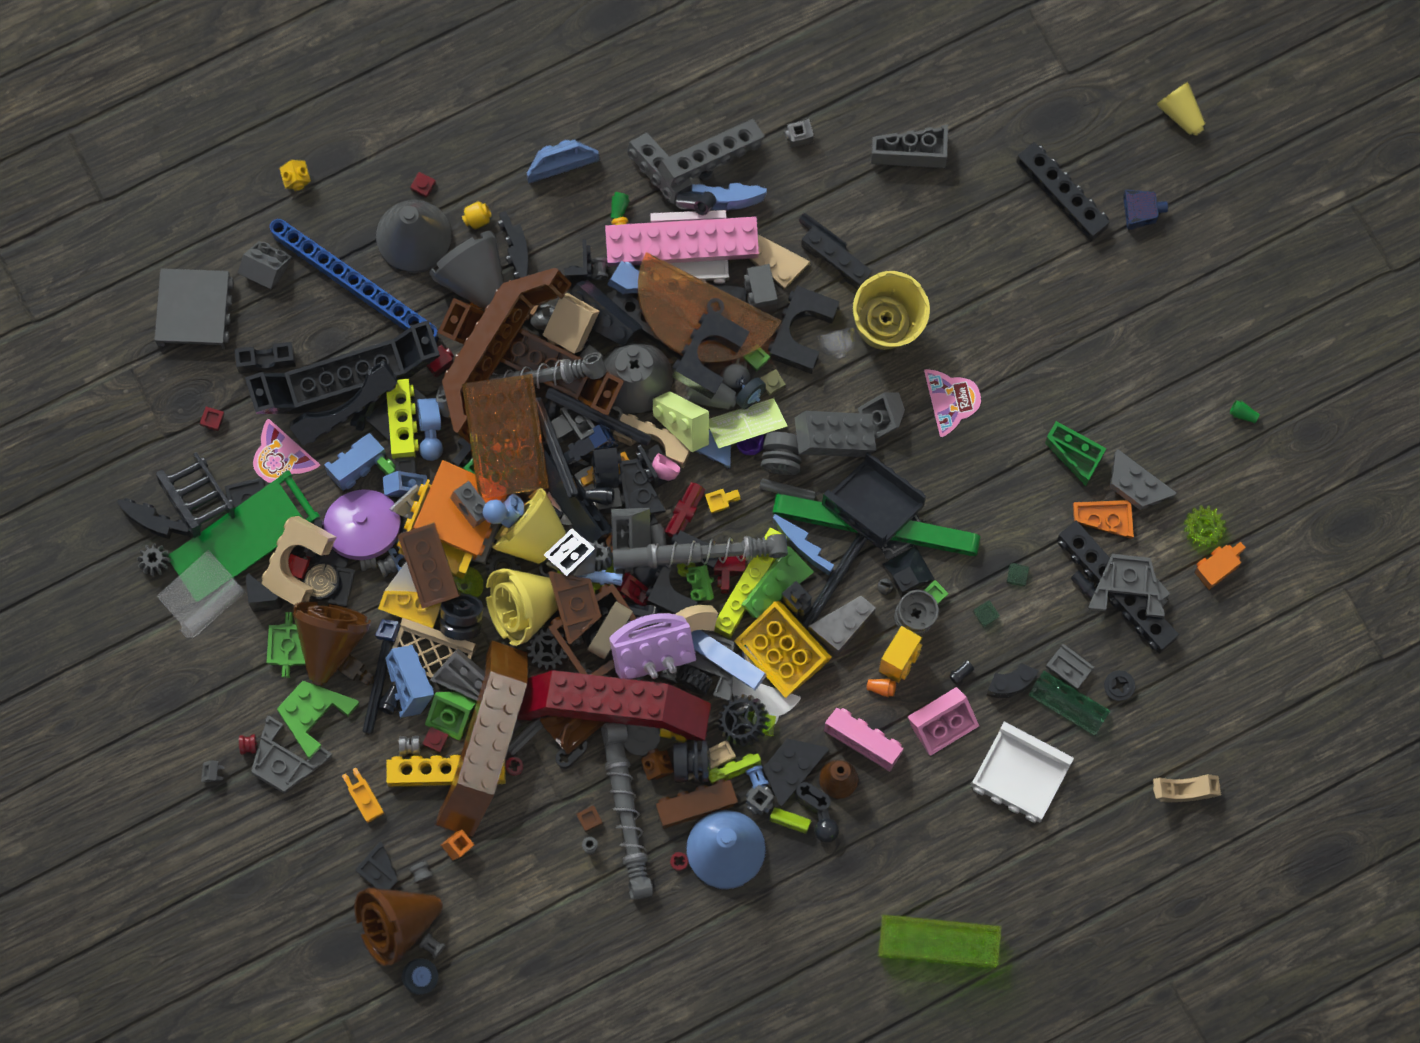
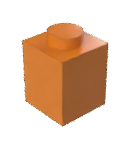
[441,830,474,860]

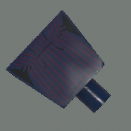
[1123,190,1168,230]

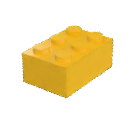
[879,626,922,683]

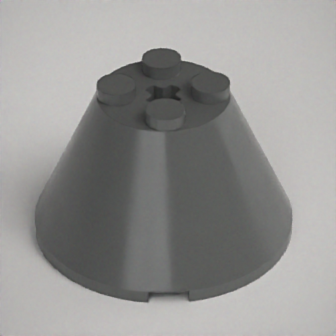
[602,341,673,414]

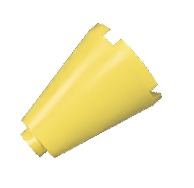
[1157,82,1205,136]

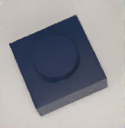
[375,619,401,642]

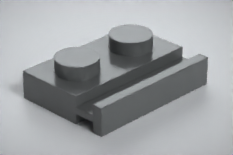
[1046,644,1094,690]

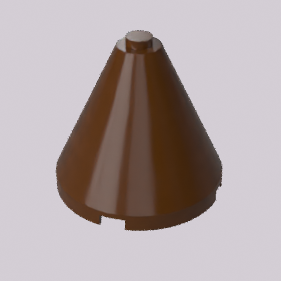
[293,601,371,685]
[355,888,443,966]

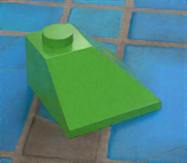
[425,691,477,741]

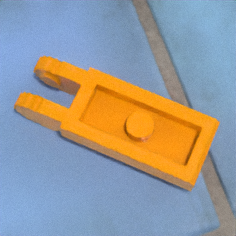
[342,768,384,823]

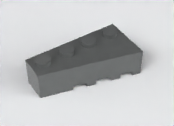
[871,124,948,168]

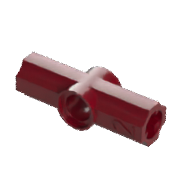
[665,482,705,538]

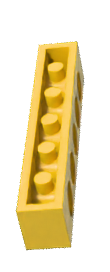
[387,755,506,787]

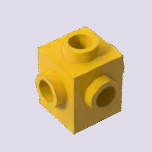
[280,160,311,191]

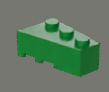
[1045,421,1107,486]

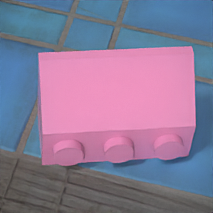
[908,687,979,756]

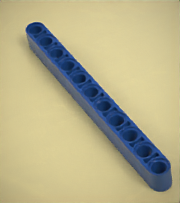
[270,219,438,343]

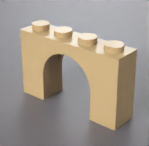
[261,516,337,605]

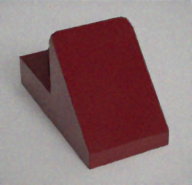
[617,573,649,606]

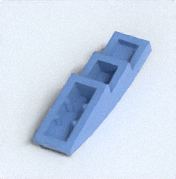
[773,514,834,576]

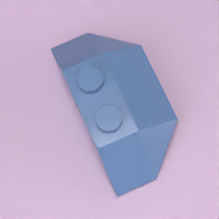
[527,140,599,183]

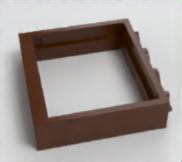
[548,584,643,676]

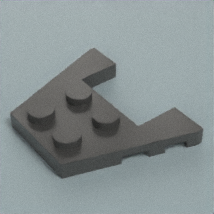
[1088,554,1165,618]
[660,630,735,701]
[251,715,332,794]

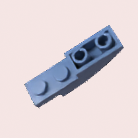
[690,183,767,210]

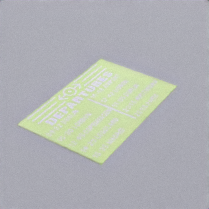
[709,398,787,448]

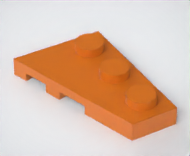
[1073,500,1134,539]

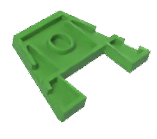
[277,681,359,760]

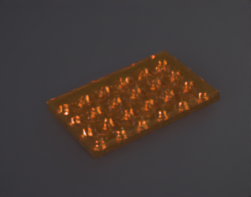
[462,374,549,499]

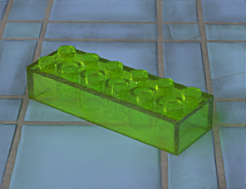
[878,914,1001,969]

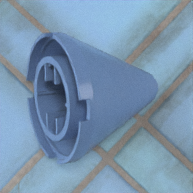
[687,810,765,889]

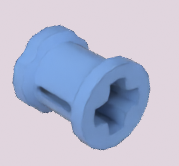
[746,765,769,789]

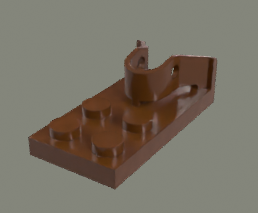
[397,522,461,609]
[540,716,606,754]

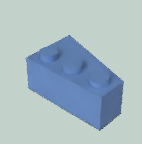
[324,433,386,491]

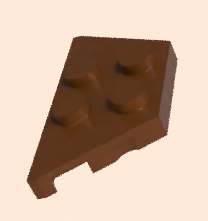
[548,571,601,645]

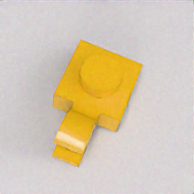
[705,489,741,514]

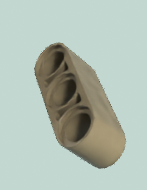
[587,601,633,659]

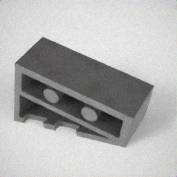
[808,596,876,656]
[430,648,485,700]

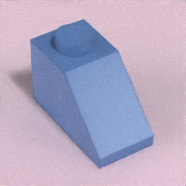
[383,471,427,498]

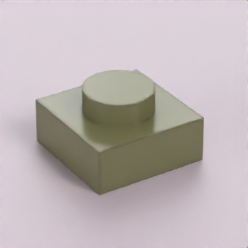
[760,369,786,396]

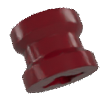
[239,734,257,755]

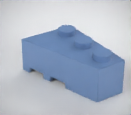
[386,645,434,718]

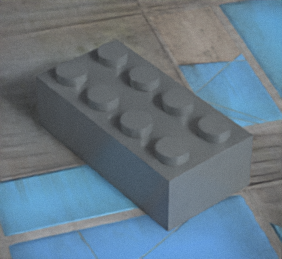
[795,411,876,457]

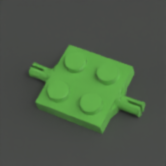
[267,612,306,678]

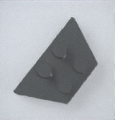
[1110,449,1176,510]

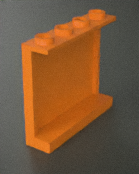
[412,460,507,560]

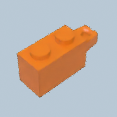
[1195,542,1246,590]

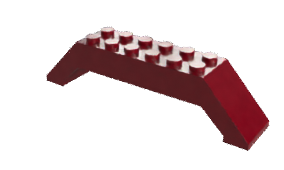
[517,670,711,741]

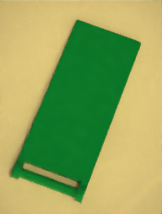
[167,470,320,603]

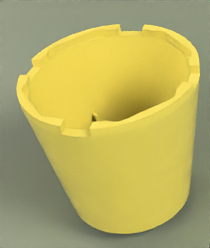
[853,271,930,350]

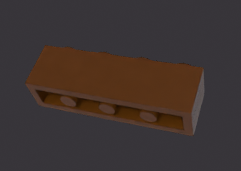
[656,779,738,829]

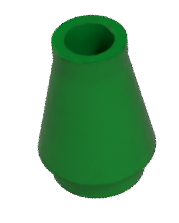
[610,192,630,220]
[1230,400,1260,424]

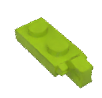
[708,754,761,785]

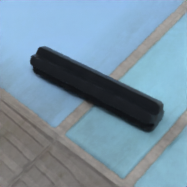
[799,213,847,249]

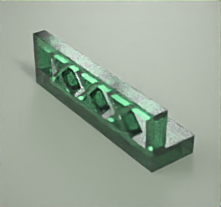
[1029,671,1110,735]

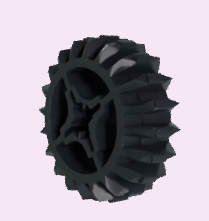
[717,694,770,747]

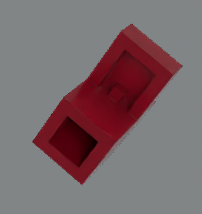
[714,556,745,594]

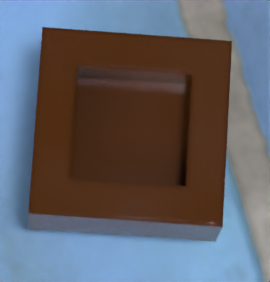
[576,805,603,833]

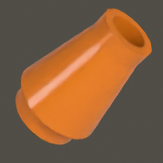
[867,679,896,698]

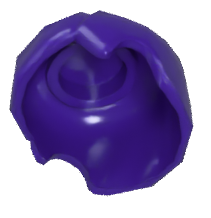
[736,434,764,455]

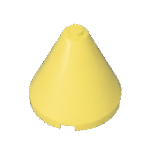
[486,568,558,646]

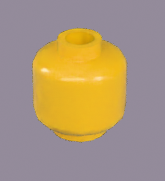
[462,202,492,229]

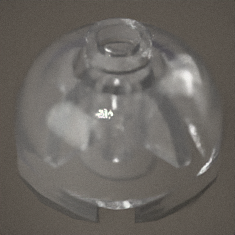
[817,327,856,359]

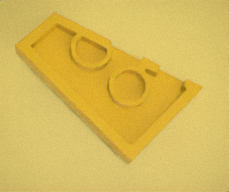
[378,591,441,628]

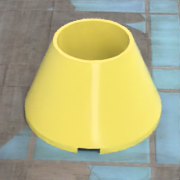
[491,488,566,564]

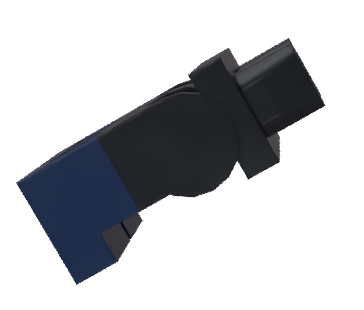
[564,425,618,468]

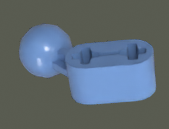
[417,398,443,461]
[483,494,524,528]

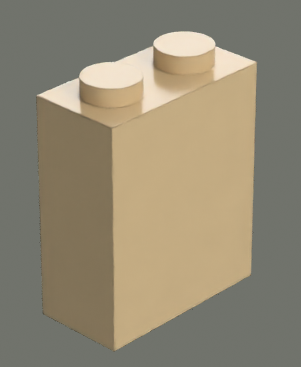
[543,293,599,354]

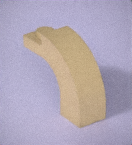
[675,605,718,632]
[1153,775,1221,802]

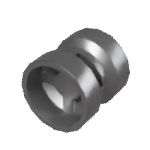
[399,736,420,756]

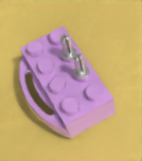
[609,613,696,679]

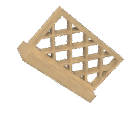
[393,618,477,678]

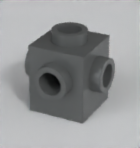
[745,784,774,816]

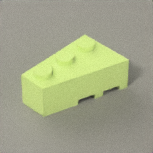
[653,391,709,452]

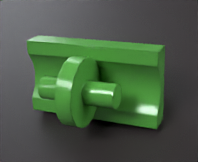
[686,565,714,601]

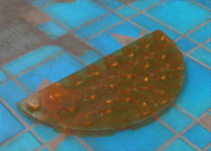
[638,252,781,362]

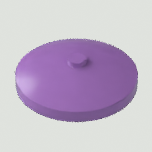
[324,490,401,560]

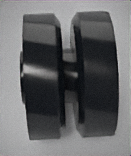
[439,593,483,641]

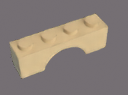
[613,414,691,468]

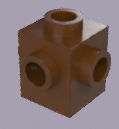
[641,749,674,781]

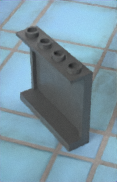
[155,268,234,349]

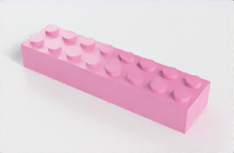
[605,217,759,267]

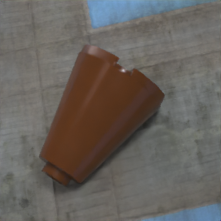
[819,760,858,799]

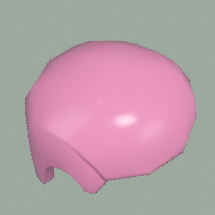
[652,453,680,481]

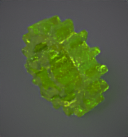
[1184,505,1226,547]

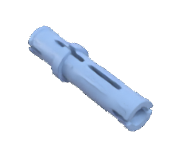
[576,570,623,586]

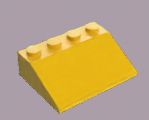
[734,601,832,698]

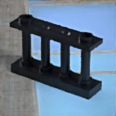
[156,452,236,538]

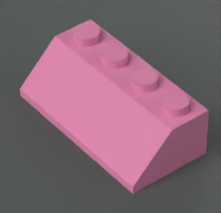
[824,708,903,771]

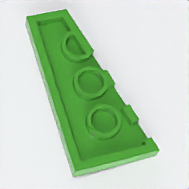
[741,546,814,618]

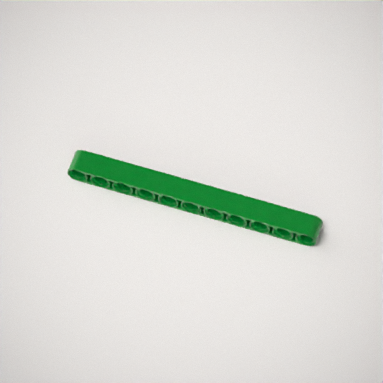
[772,494,981,556]

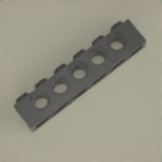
[658,119,765,187]

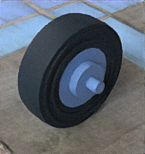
[736,377,766,409]
[402,958,438,995]

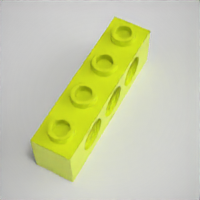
[387,379,419,459]

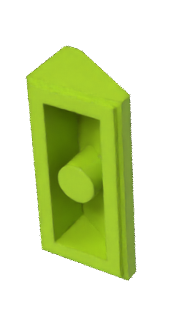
[770,807,811,833]

